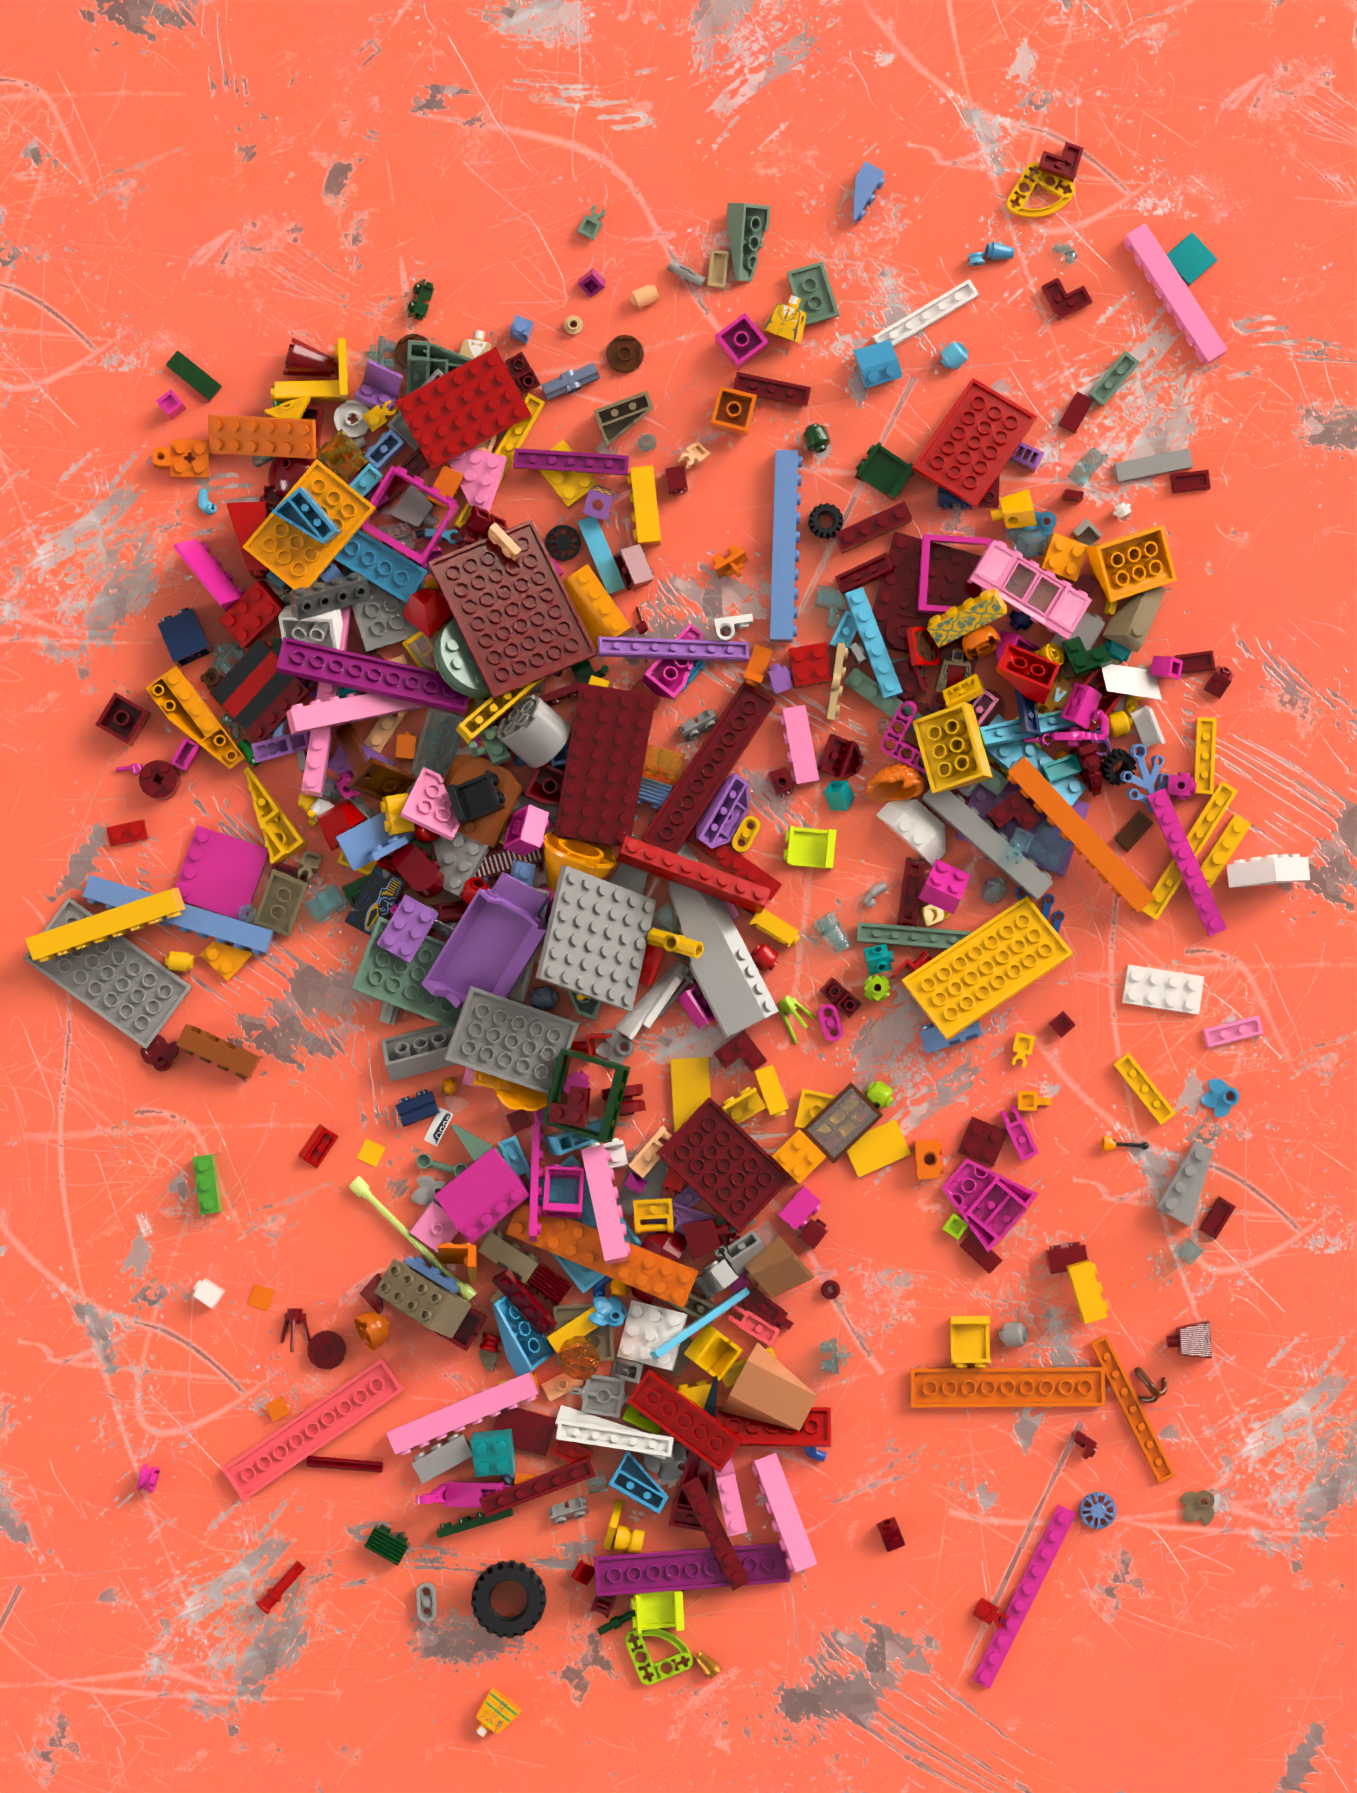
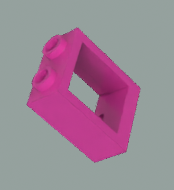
[543,1164,585,1219]

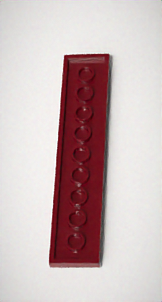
[640,682,776,854]

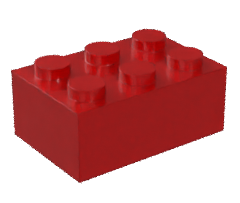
[218,580,286,648]

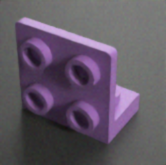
[353,360,403,416]

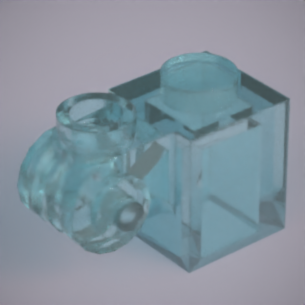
[1005,527,1047,558]

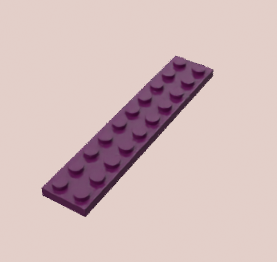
[276,637,469,714]
[594,1543,790,1596]

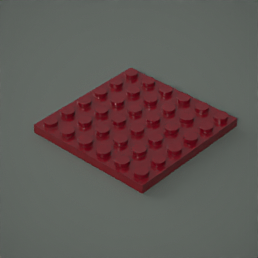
[872,532,988,673]

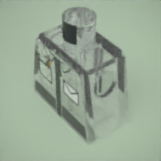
[378,523,425,557]

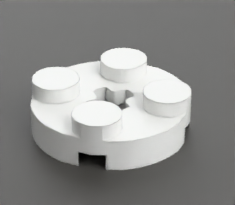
[334,400,370,439]

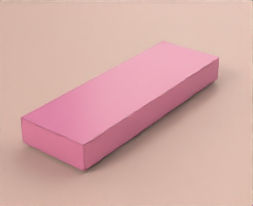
[1202,1015,1264,1048]

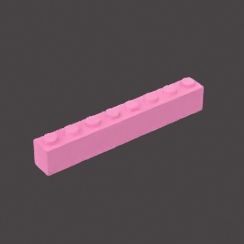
[1124,223,1228,365]
[286,692,430,735]
[387,1372,540,1455]

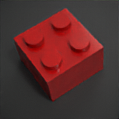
[788,642,833,689]

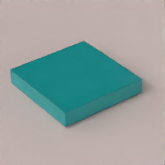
[1167,232,1218,286]

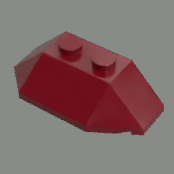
[630,1230,687,1305]

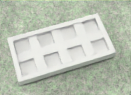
[1122,965,1204,1015]

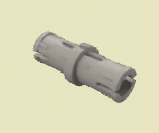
[667,259,705,289]

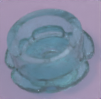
[638,433,656,452]
[238,904,257,923]

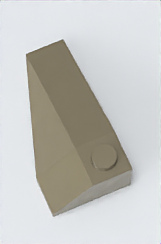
[1103,586,1166,652]

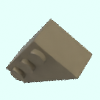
[593,391,654,447]
[478,1230,540,1284]

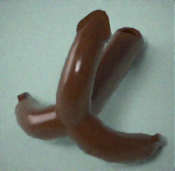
[1134,1367,1168,1403]

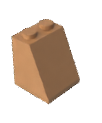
[744,1236,815,1298]

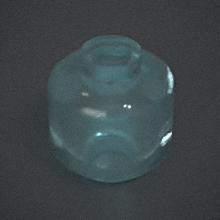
[318,775,342,802]

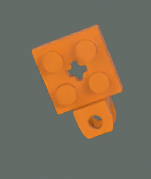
[153,439,209,479]

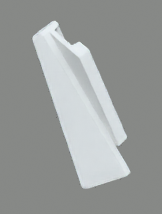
[615,960,690,1040]

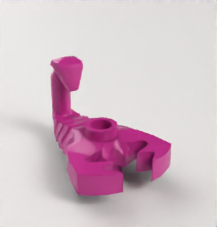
[1051,709,1109,747]

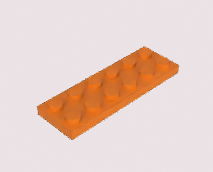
[208,414,317,459]

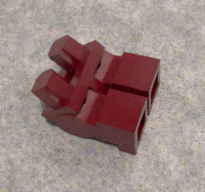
[455,505,508,549]

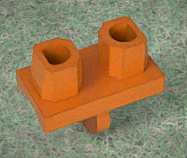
[712,544,748,579]

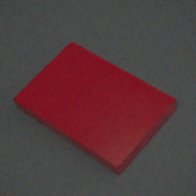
[493,1407,557,1456]

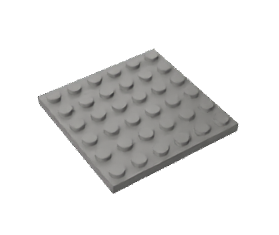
[536,865,656,1012]

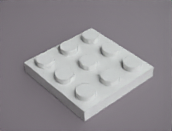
[617,1300,688,1371]

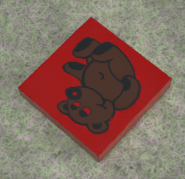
[906,627,941,666]

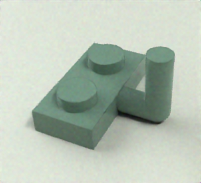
[469,725,511,766]

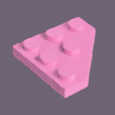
[448,448,507,512]
[400,767,460,841]

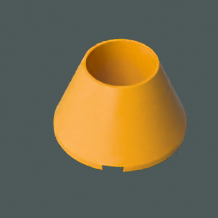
[543,832,617,891]

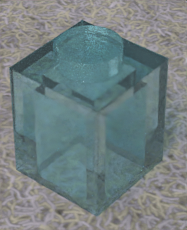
[1173,1237,1203,1266]

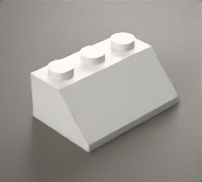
[278,605,343,649]

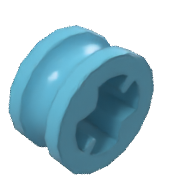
[967,252,985,266]

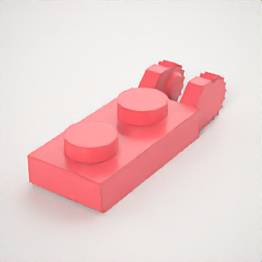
[725,1304,781,1347]

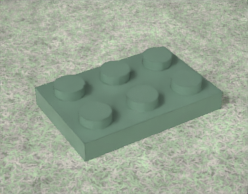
[786,261,839,327]

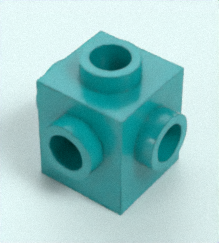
[864,944,894,975]

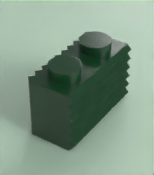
[364,1524,410,1566]

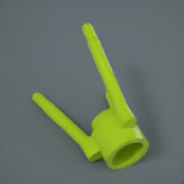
[777,995,815,1044]

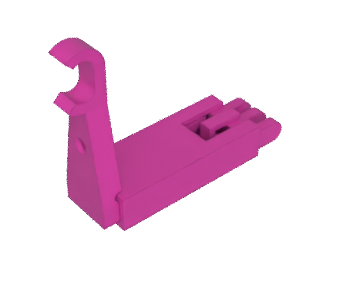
[416,1481,511,1508]

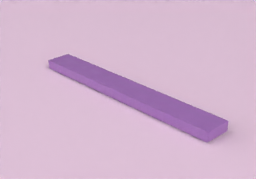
[597,636,750,662]

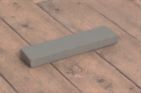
[1114,448,1193,483]

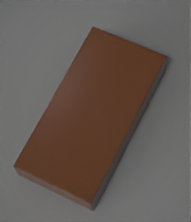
[1113,811,1153,852]

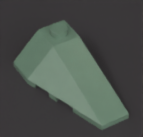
[726,203,770,281]

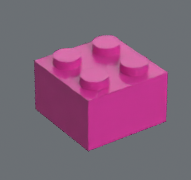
[715,313,768,370]
[503,804,549,856]
[918,859,971,914]

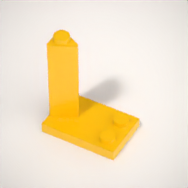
[271,338,349,403]

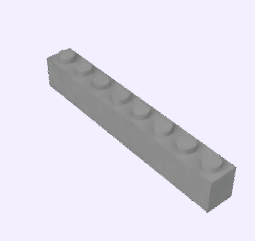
[922,788,1053,901]

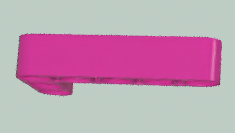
[881,701,963,789]

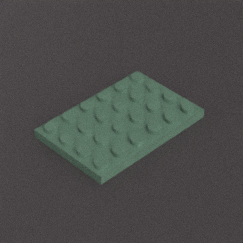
[350,916,461,1029]

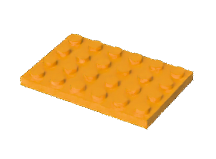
[243,459,376,591]

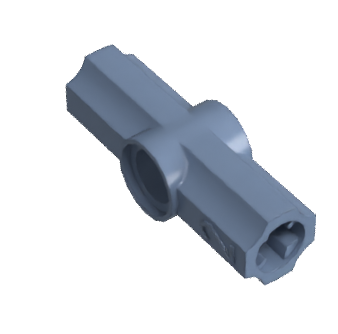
[541,362,600,401]

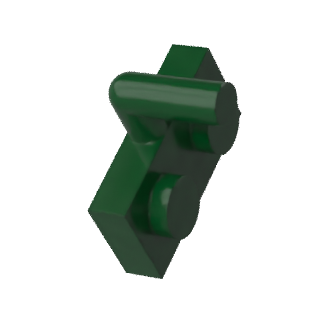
[571,660,609,684]

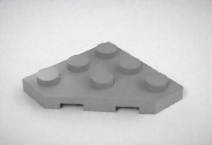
[433,831,490,898]

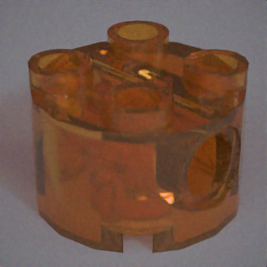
[559,1336,600,1380]

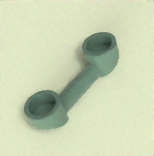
[416,1153,468,1177]

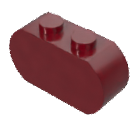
[392,843,444,897]

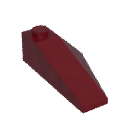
[524,763,564,806]

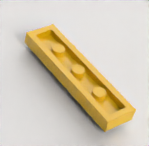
[1194,717,1217,795]
[1200,814,1252,889]
[1113,1052,1176,1125]

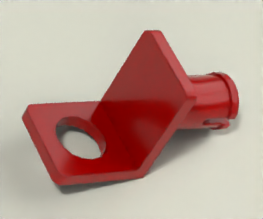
[890,951,932,979]
[570,1033,612,1056]

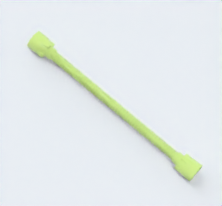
[349,1176,477,1302]

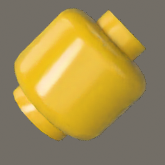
[1107,710,1133,738]

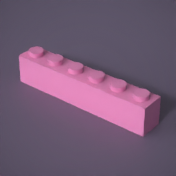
[581,1145,631,1265]
[751,1453,817,1573]

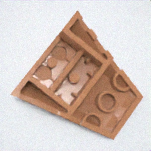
[722,1342,817,1431]

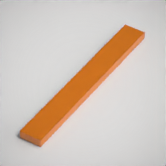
[1089,1334,1176,1484]

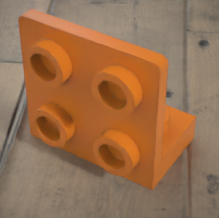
[437,1242,478,1282]

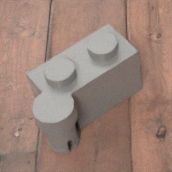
[715,1230,765,1276]
[694,1259,738,1300]

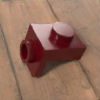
[1204,665,1234,699]
[877,1517,905,1552]

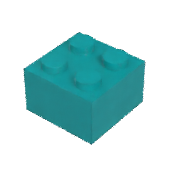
[470,1429,517,1477]

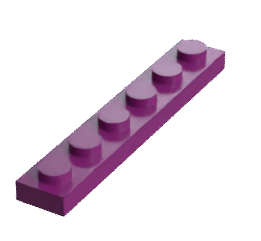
[513,448,629,476]

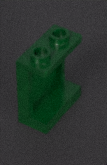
[856,442,914,501]

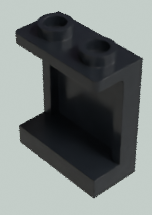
[446,770,506,825]

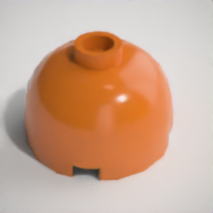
[962,625,1001,660]
[354,1311,390,1351]

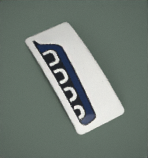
[424,1108,453,1146]

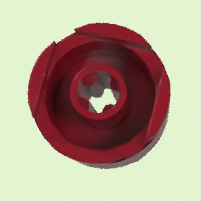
[139,760,181,800]

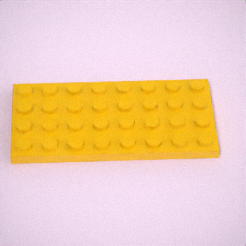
[902,896,1073,1041]

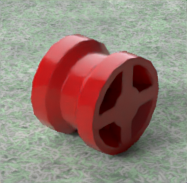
[479,1332,502,1353]

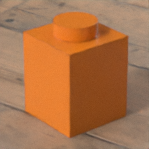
[395,732,418,761]

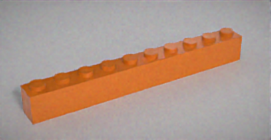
[1006,756,1155,913]

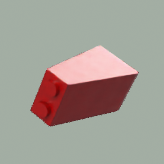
[227,502,270,580]

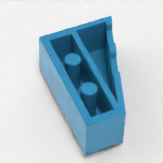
[607,1450,669,1515]

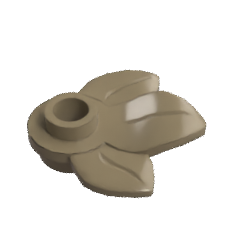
[1179,1490,1215,1526]

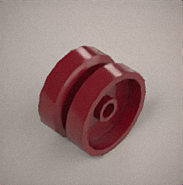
[601,1084,646,1117]

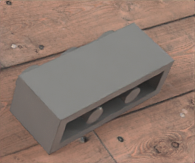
[411,1432,472,1484]

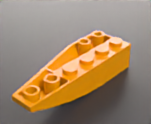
[145,666,245,769]

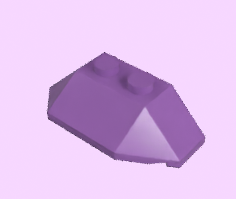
[696,773,749,849]

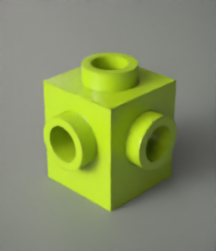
[863,975,891,1002]

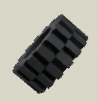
[808,503,843,539]
[1099,748,1136,786]

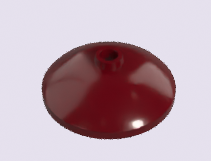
[268,453,320,497]

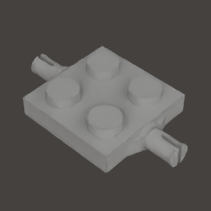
[570,1373,630,1418]

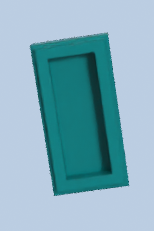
[1040,754,1083,783]

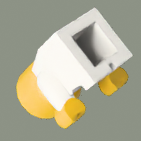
[298,793,334,827]

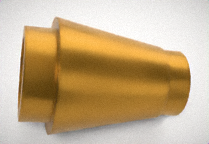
[693,1650,722,1680]

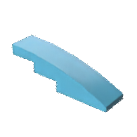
[577,516,626,594]

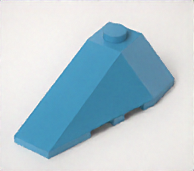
[492,1295,555,1376]

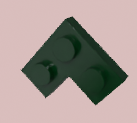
[1061,636,1112,677]

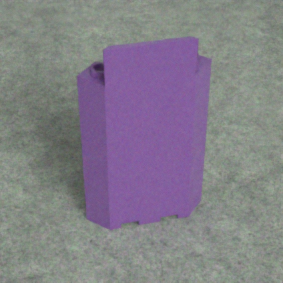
[421,872,550,1009]

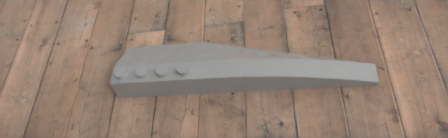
[649,817,779,1038]

